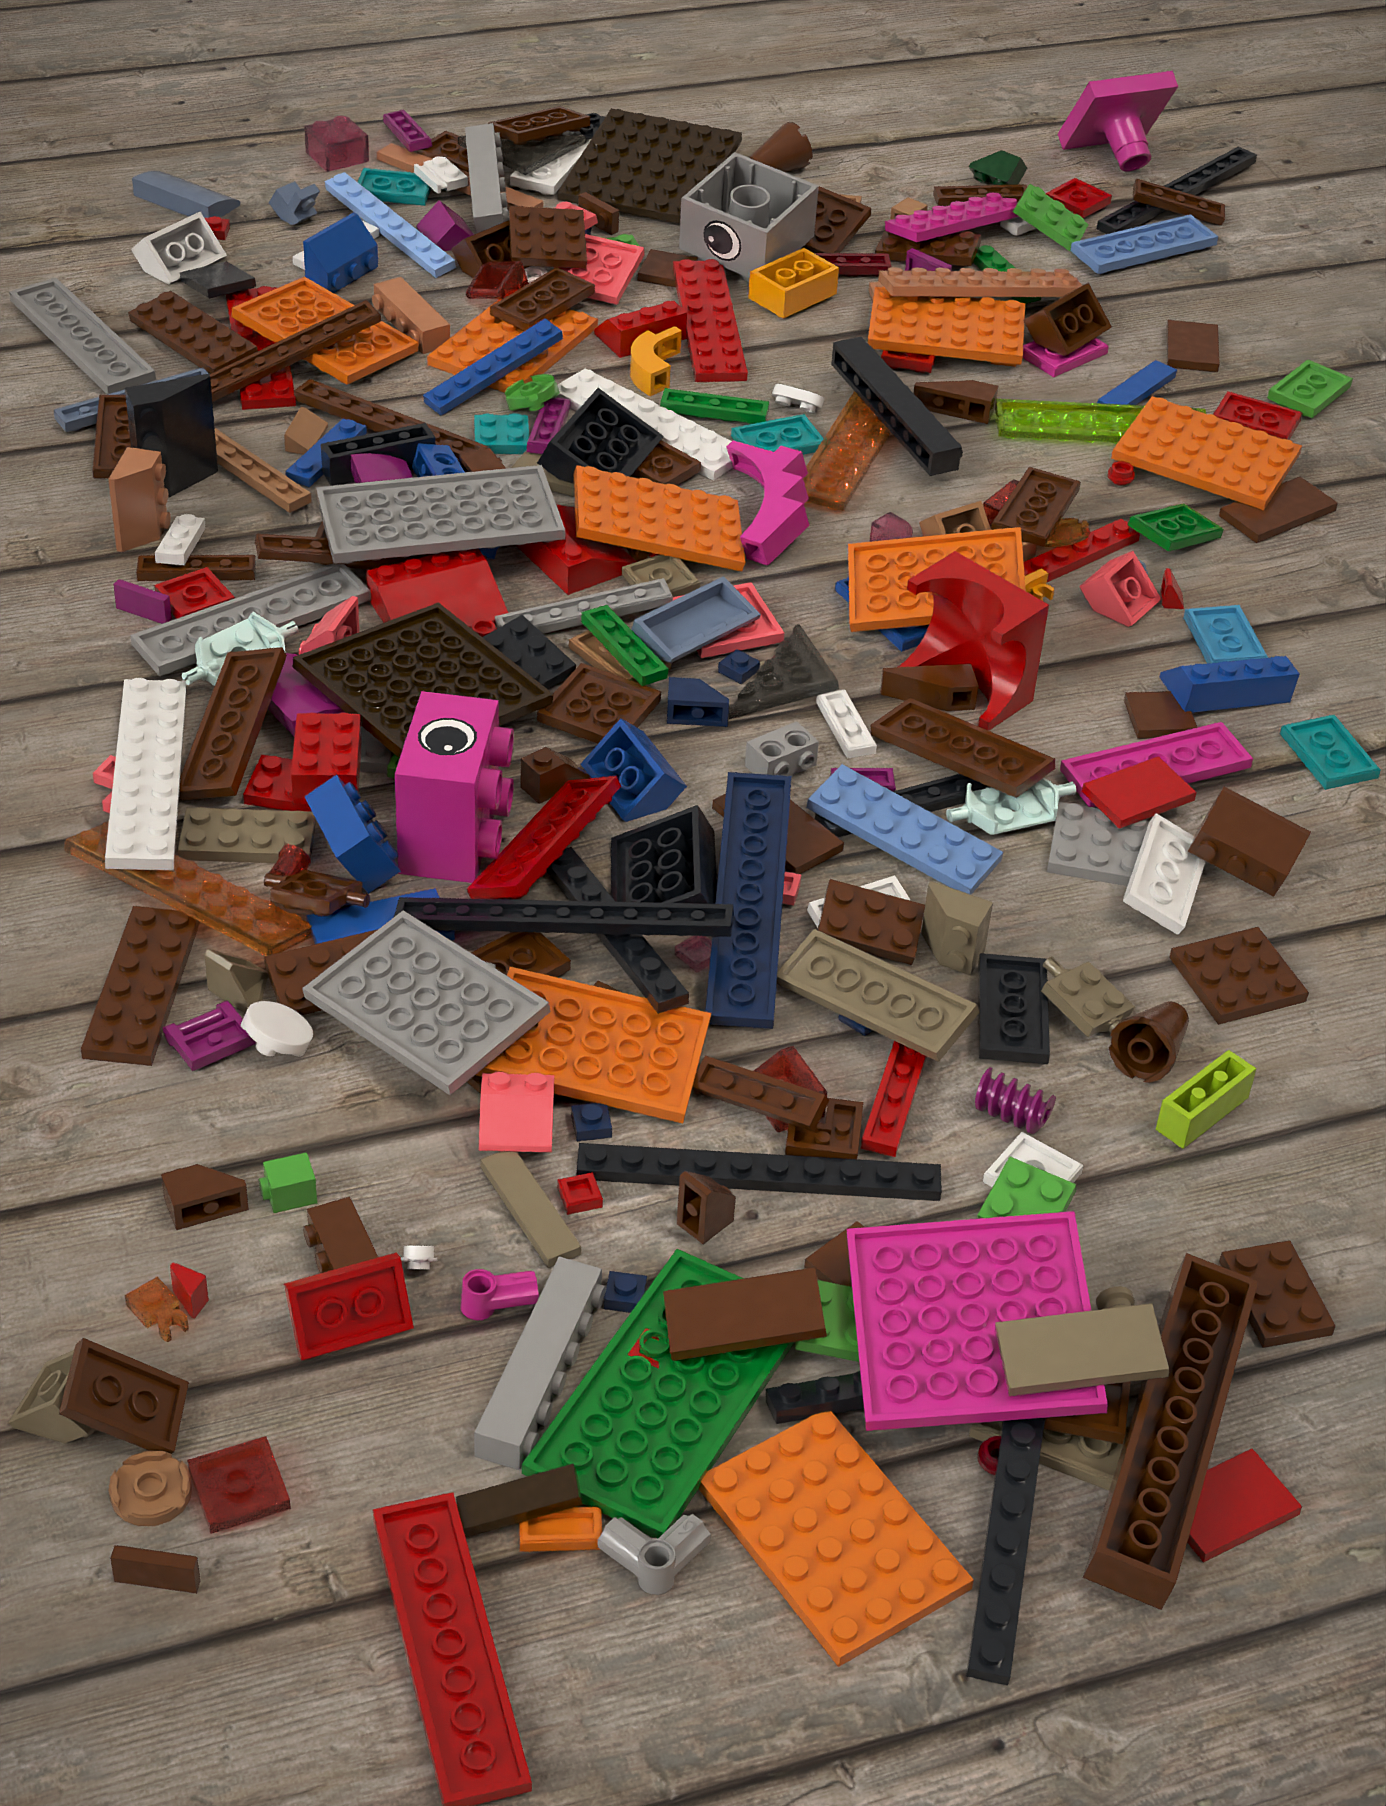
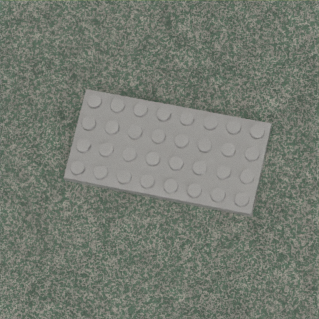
[316,465,565,563]

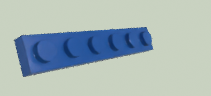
[423,319,563,416]

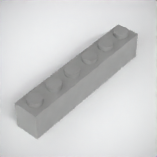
[465,123,509,234]
[474,1256,606,1471]

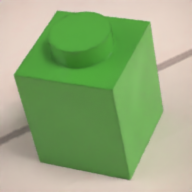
[258,1152,317,1213]

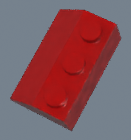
[594,300,687,358]

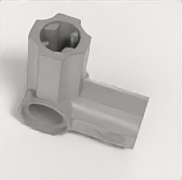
[598,1514,711,1595]

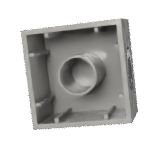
[679,152,819,282]

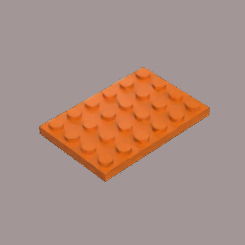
[231,277,419,385]
[868,286,1025,365]
[427,289,598,393]
[1111,396,1302,510]
[574,465,746,572]
[848,527,1026,632]
[475,967,711,1124]
[699,1411,974,1667]

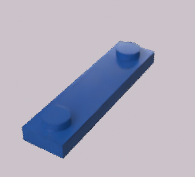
[285,418,367,487]

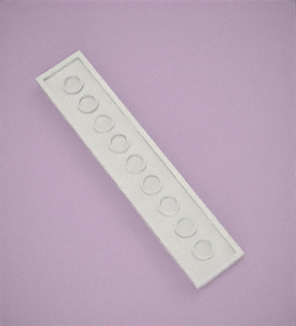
[105,678,187,870]

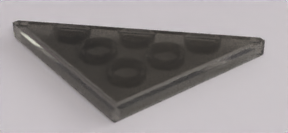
[458,135,586,175]
[728,624,839,719]

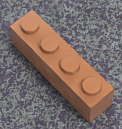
[372,277,450,354]

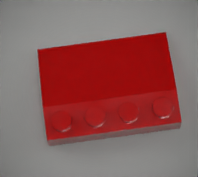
[516,504,637,595]
[367,548,508,628]

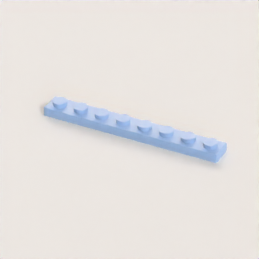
[324,172,456,278]

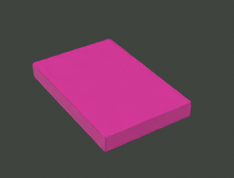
[1022,338,1109,377]

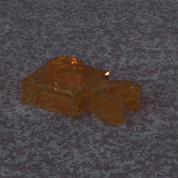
[125,1276,189,1342]

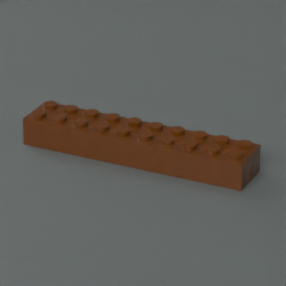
[1083,1253,1259,1610]

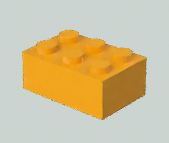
[748,248,839,319]

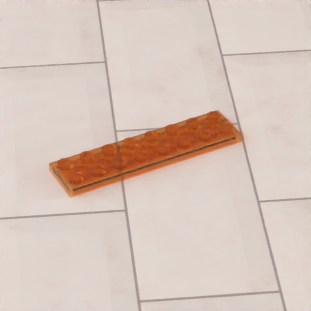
[803,391,891,511]
[64,821,312,956]

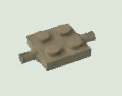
[1041,956,1135,1037]

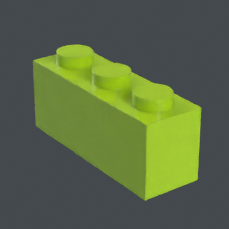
[1155,1050,1257,1149]

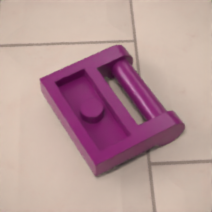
[163,1000,256,1071]

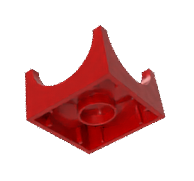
[898,551,1049,731]

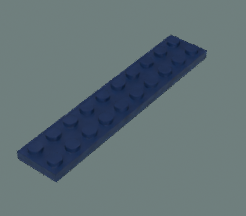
[705,772,792,1029]

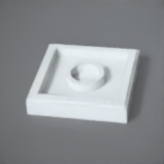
[983,1132,1083,1187]

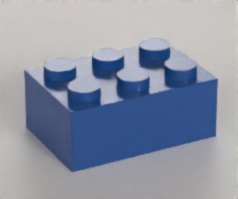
[305,775,401,894]

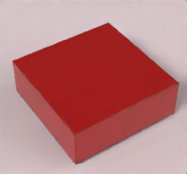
[557,1172,603,1215]

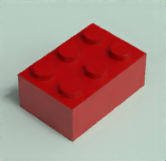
[291,712,362,804]

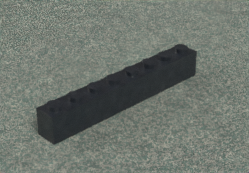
[831,336,963,476]

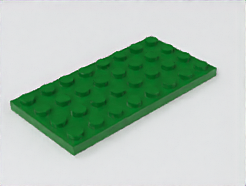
[522,1249,794,1538]

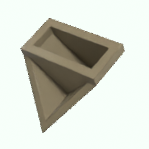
[205,949,269,1014]

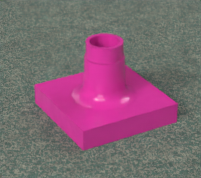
[1057,71,1178,172]

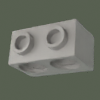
[745,721,819,776]

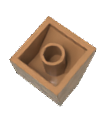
[919,501,991,536]

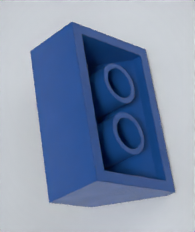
[303,212,378,293]
[581,718,687,822]

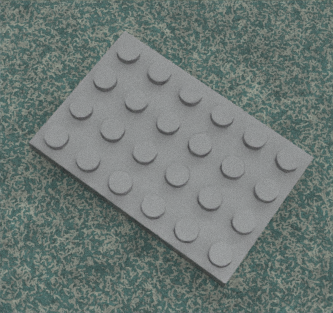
[302,911,550,1095]

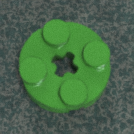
[505,374,560,411]

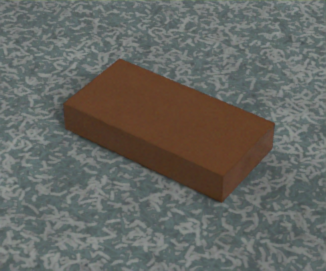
[110,1545,200,1594]

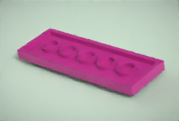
[885,193,1019,242]
[1060,722,1253,807]

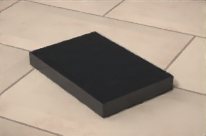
[179,261,256,299]

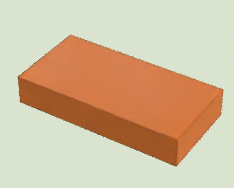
[519,1507,602,1552]

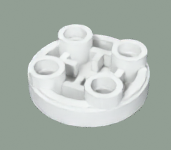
[241,1001,313,1057]

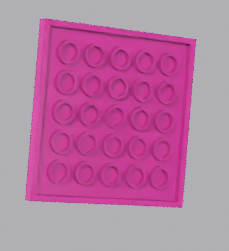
[847,1211,1107,1431]

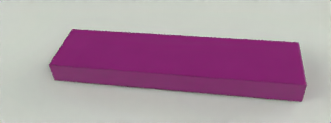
[383,109,432,152]
[527,397,571,454]

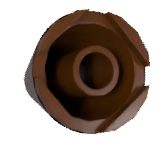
[749,122,813,172]
[1109,1001,1189,1083]

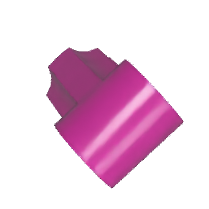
[461,1269,539,1320]

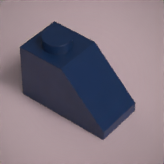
[667,677,729,727]

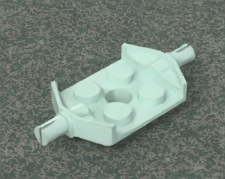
[182,612,299,686]
[946,778,1076,835]

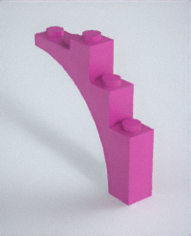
[726,440,809,566]

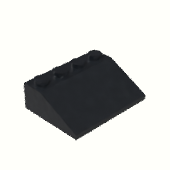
[125,374,218,497]
[537,388,664,484]
[611,805,717,904]

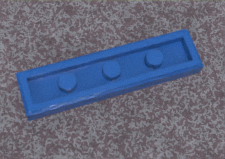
[1097,360,1177,418]

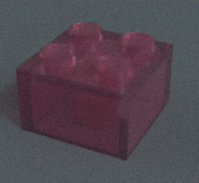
[304,115,369,172]

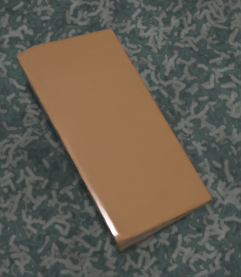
[284,407,328,455]

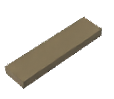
[480,1151,581,1268]

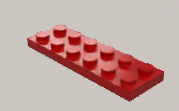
[466,776,621,899]

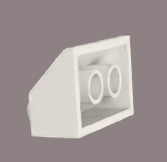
[131,212,227,285]

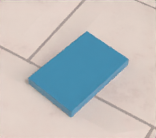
[1183,605,1268,664]

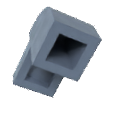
[269,181,320,225]

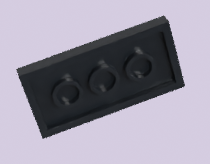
[978,953,1050,1064]

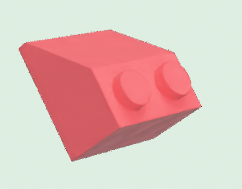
[1079,551,1161,627]
[299,596,359,655]
[479,1072,554,1152]

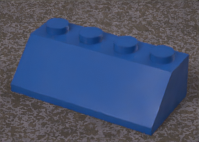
[1159,656,1300,712]

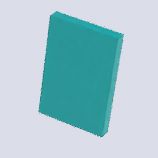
[358,168,432,206]
[731,414,827,455]
[1280,715,1381,790]

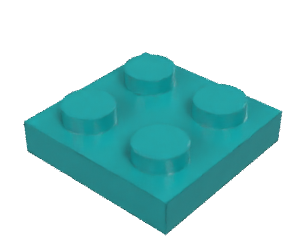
[474,413,529,454]

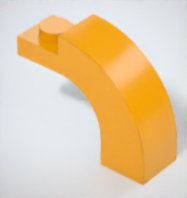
[630,326,682,396]

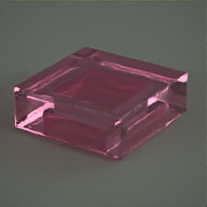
[674,936,712,973]

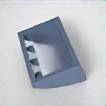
[132,171,240,218]
[632,576,761,663]

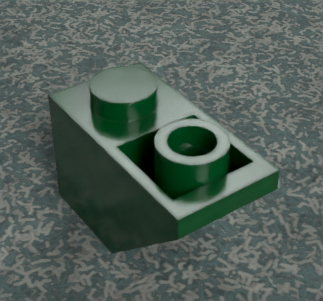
[968,150,1027,185]

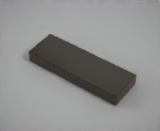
[456,1463,583,1537]

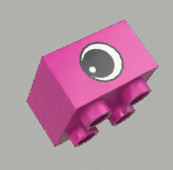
[395,691,514,883]

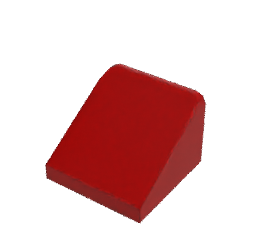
[1160,568,1184,609]
[170,1263,209,1319]

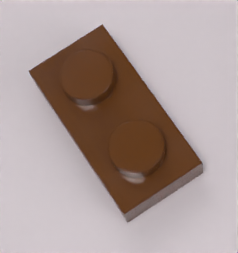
[578,192,619,235]

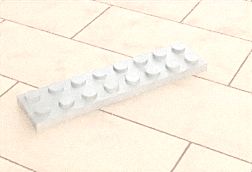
[555,368,733,481]

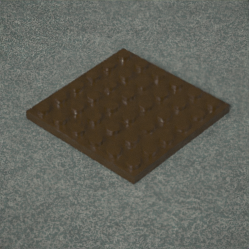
[558,108,742,224]
[292,602,554,758]

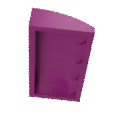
[351,453,413,483]
[268,653,346,737]

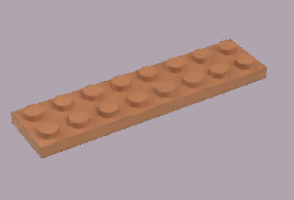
[878,267,1082,297]

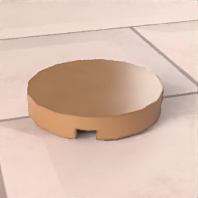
[108,1451,192,1526]

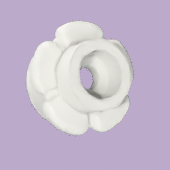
[401,1246,437,1270]

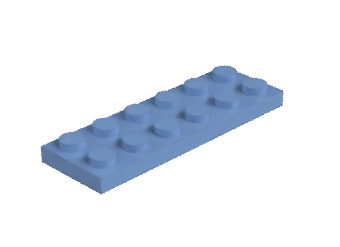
[1071,214,1218,274]
[806,764,1003,895]

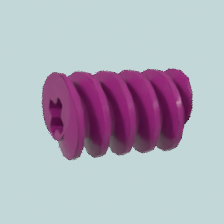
[975,1067,1056,1134]

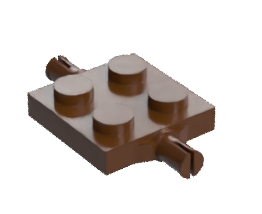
[264,869,370,916]

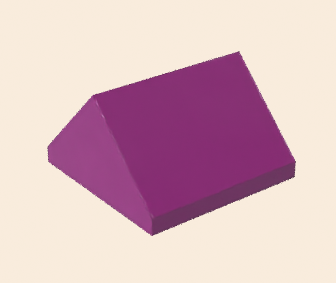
[416,200,474,251]

